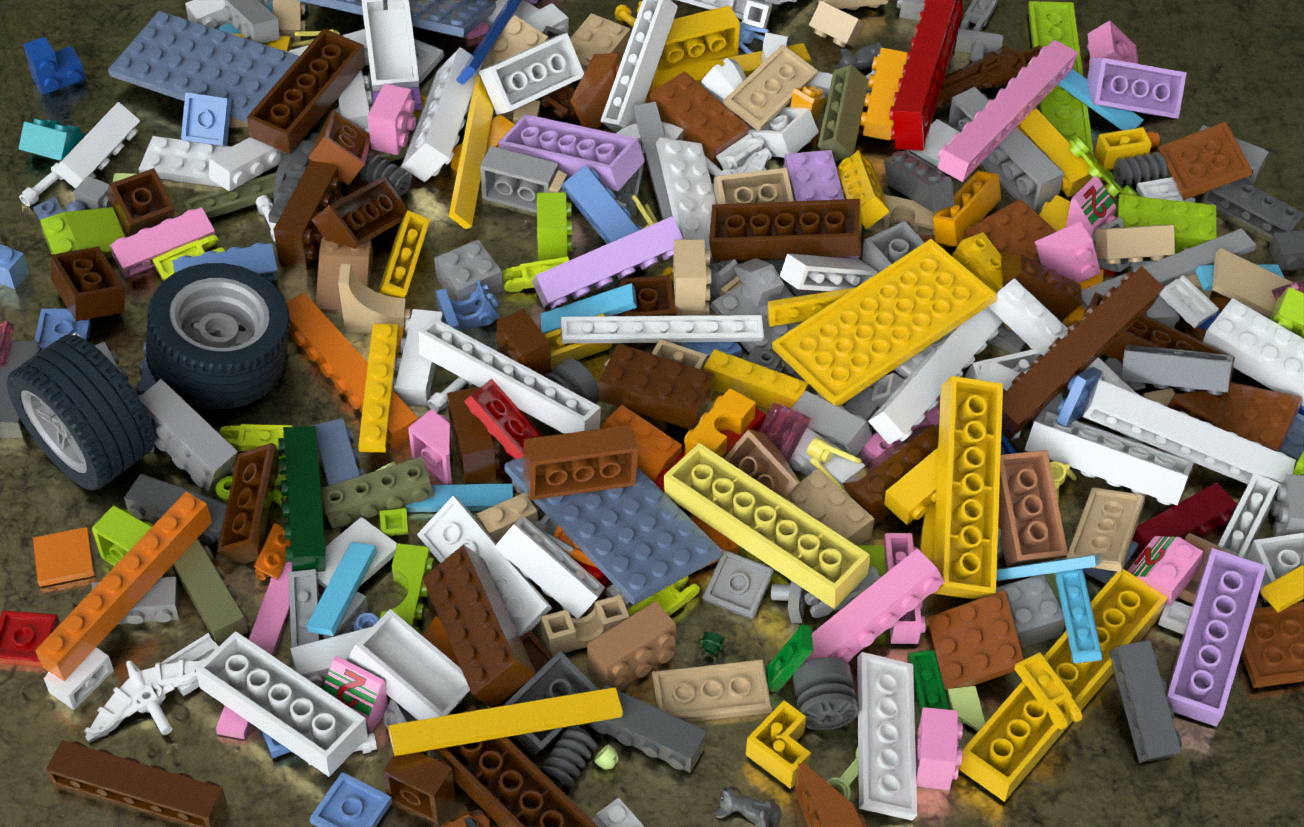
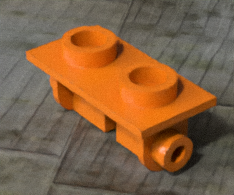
[254,523,290,581]

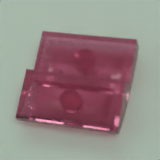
[759,402,811,463]

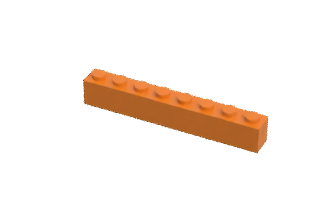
[286,293,418,449]
[35,492,212,681]

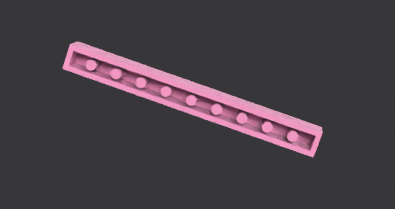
[938,40,1078,182]

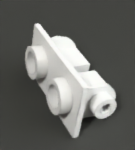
[716,133,764,170]

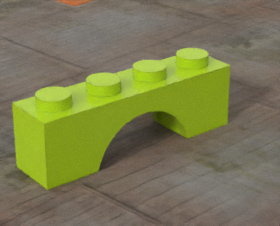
[379,543,434,634]

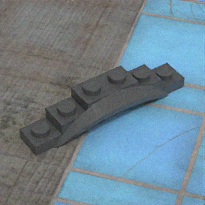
[268,124,323,224]

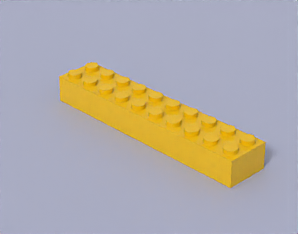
[958,569,1168,802]

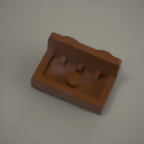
[536,85,578,123]

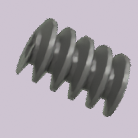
[1113,152,1168,187]
[358,154,413,197]
[540,725,597,789]

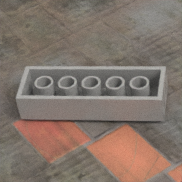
[948,87,1064,215]

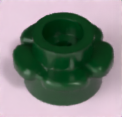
[698,632,725,655]

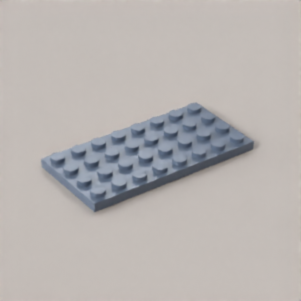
[297,0,496,37]
[108,11,299,122]
[505,456,722,605]

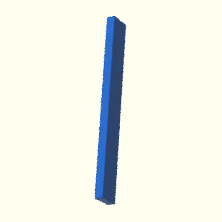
[456,0,522,85]

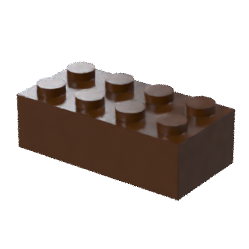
[273,161,344,269]
[598,343,715,430]

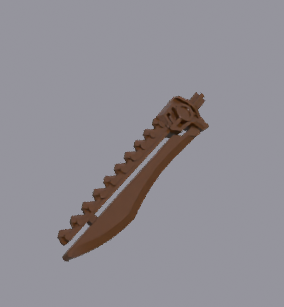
[812,45,1042,147]

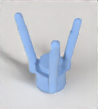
[739,22,788,54]

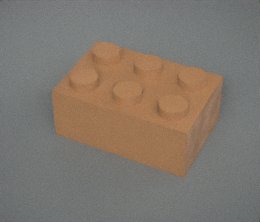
[587,601,676,691]

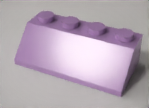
[1087,58,1187,119]

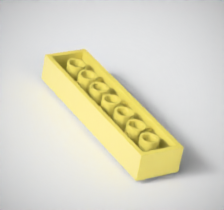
[664,443,870,609]

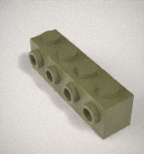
[818,64,869,162]
[321,457,435,528]
[172,538,249,646]

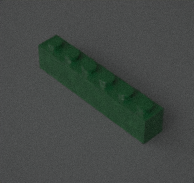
[278,426,326,572]

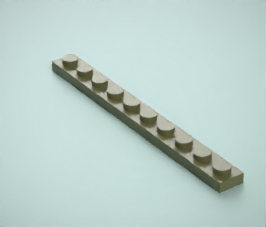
[183,133,412,219]

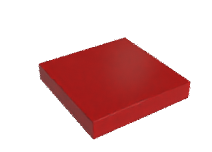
[0,610,59,667]

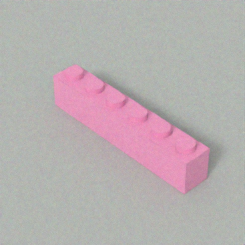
[802,548,944,664]

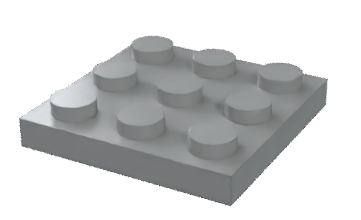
[711,284,804,353]

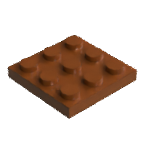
[1158,122,1252,200]
[964,199,1057,264]
[1217,382,1302,452]
[927,590,1026,692]
[1241,602,1304,688]

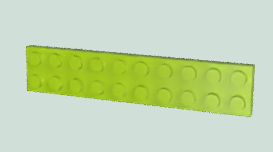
[1028,1,1094,155]

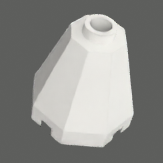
[700,58,746,115]

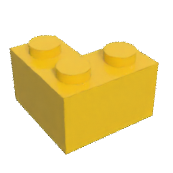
[746,700,811,789]

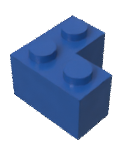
[23,37,86,95]

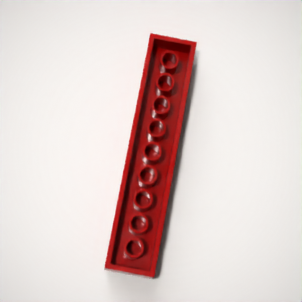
[890,0,963,151]

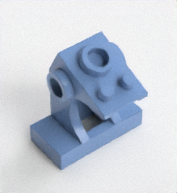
[436,280,500,331]

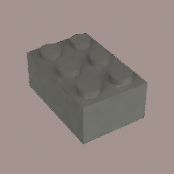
[503,651,599,757]

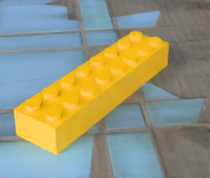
[933,376,1003,600]

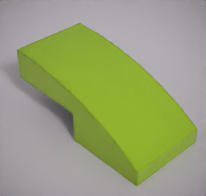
[379,506,409,536]

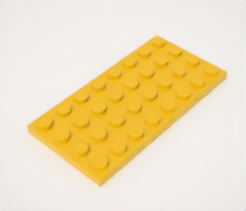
[772,239,997,407]

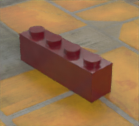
[1132,482,1238,554]

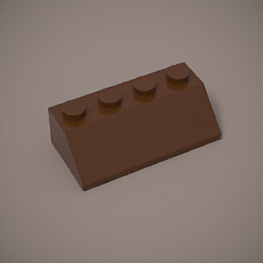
[312,175,409,249]
[842,424,939,526]
[217,443,279,564]

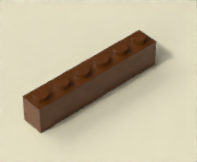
[46,740,227,827]

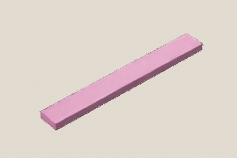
[216,562,292,740]

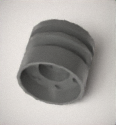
[544,358,599,404]
[792,657,859,730]

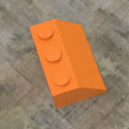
[601,405,682,483]

